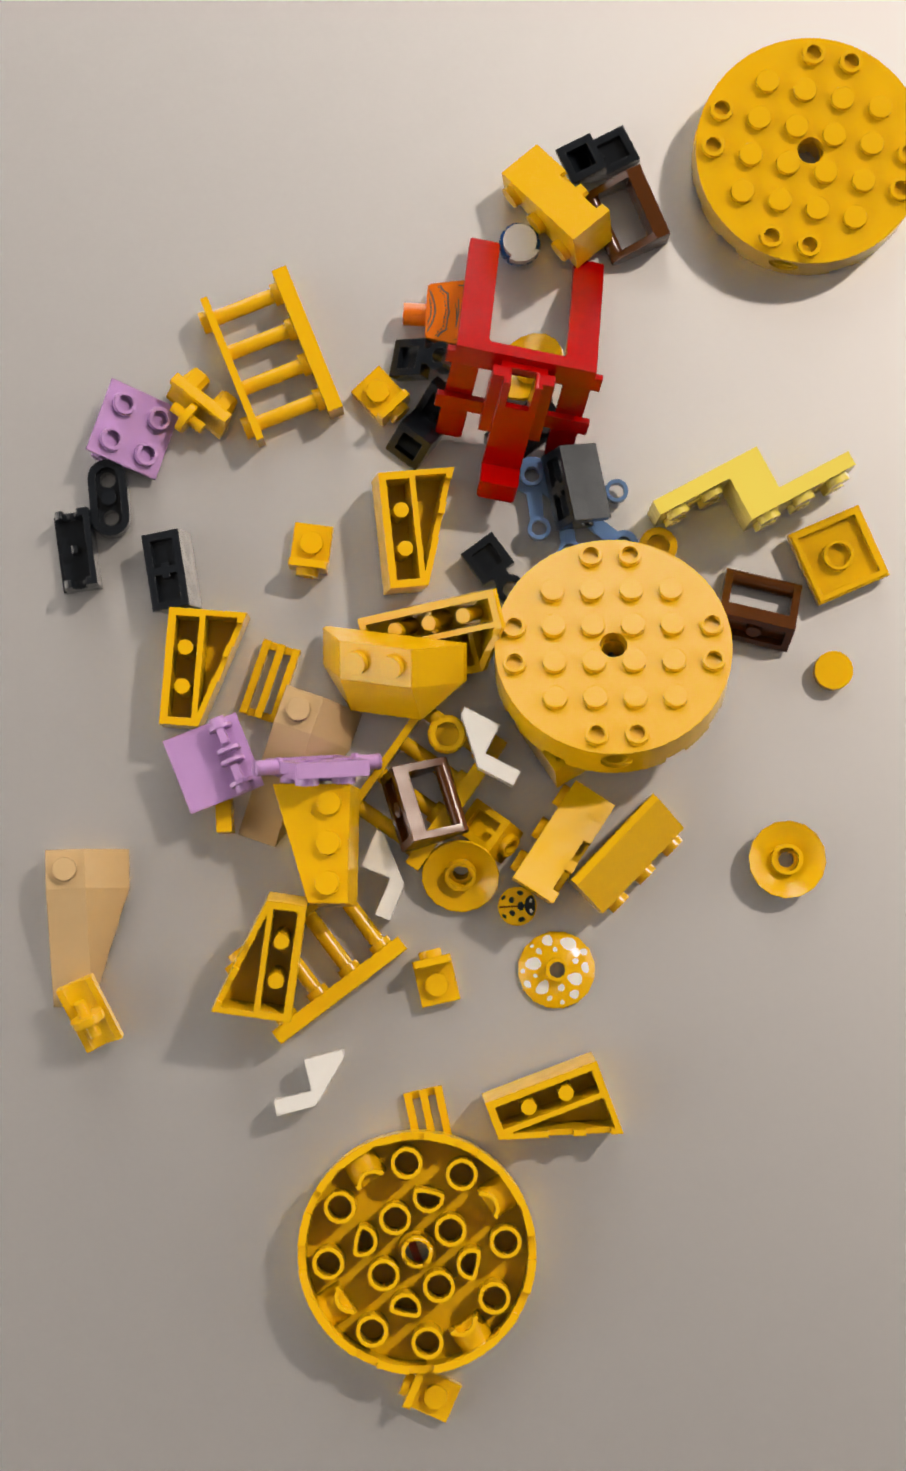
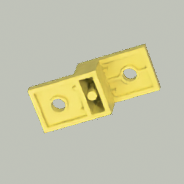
[647,446,856,532]

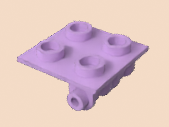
[86,378,178,480]
[163,712,264,814]

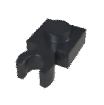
[389,338,450,381]
[461,532,521,604]

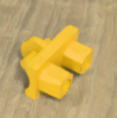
[166,367,238,440]
[56,973,124,1053]

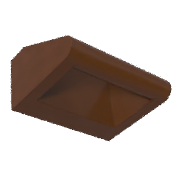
[585,164,670,265]
[719,567,802,652]
[380,757,469,853]

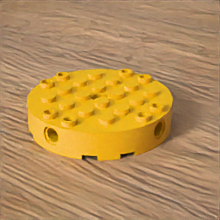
[691,38,906,276]
[494,540,733,773]
[297,1129,537,1375]

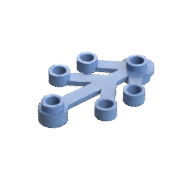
[518,457,639,551]

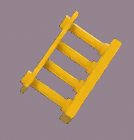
[197,265,344,448]
[359,708,507,872]
[224,902,407,1044]

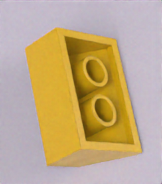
[567,794,684,914]

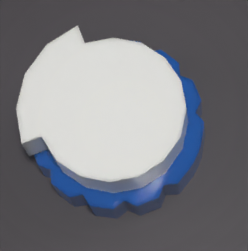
[499,223,541,267]

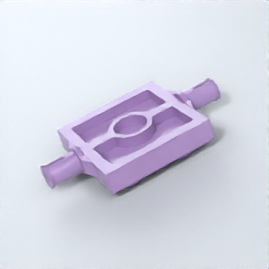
[251,753,382,786]

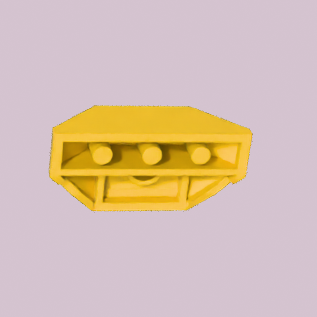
[357,588,505,674]
[323,626,467,720]

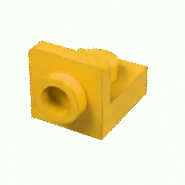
[351,366,411,427]
[288,522,334,579]
[462,798,523,863]
[412,947,460,1008]
[398,1372,462,1423]

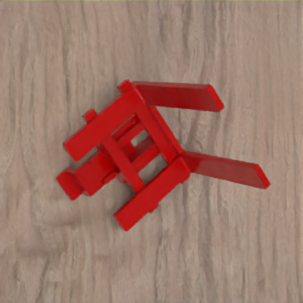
[434,238,604,503]

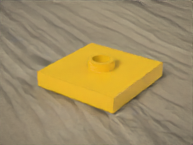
[786,505,890,607]

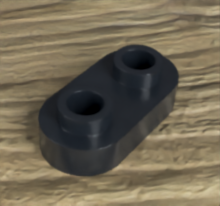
[87,460,131,538]

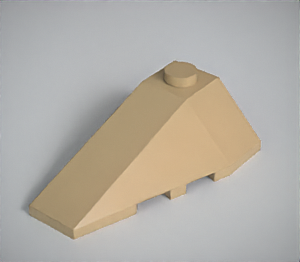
[238,685,362,847]
[45,849,130,1007]

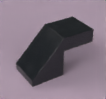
[555,125,640,185]
[385,376,446,470]

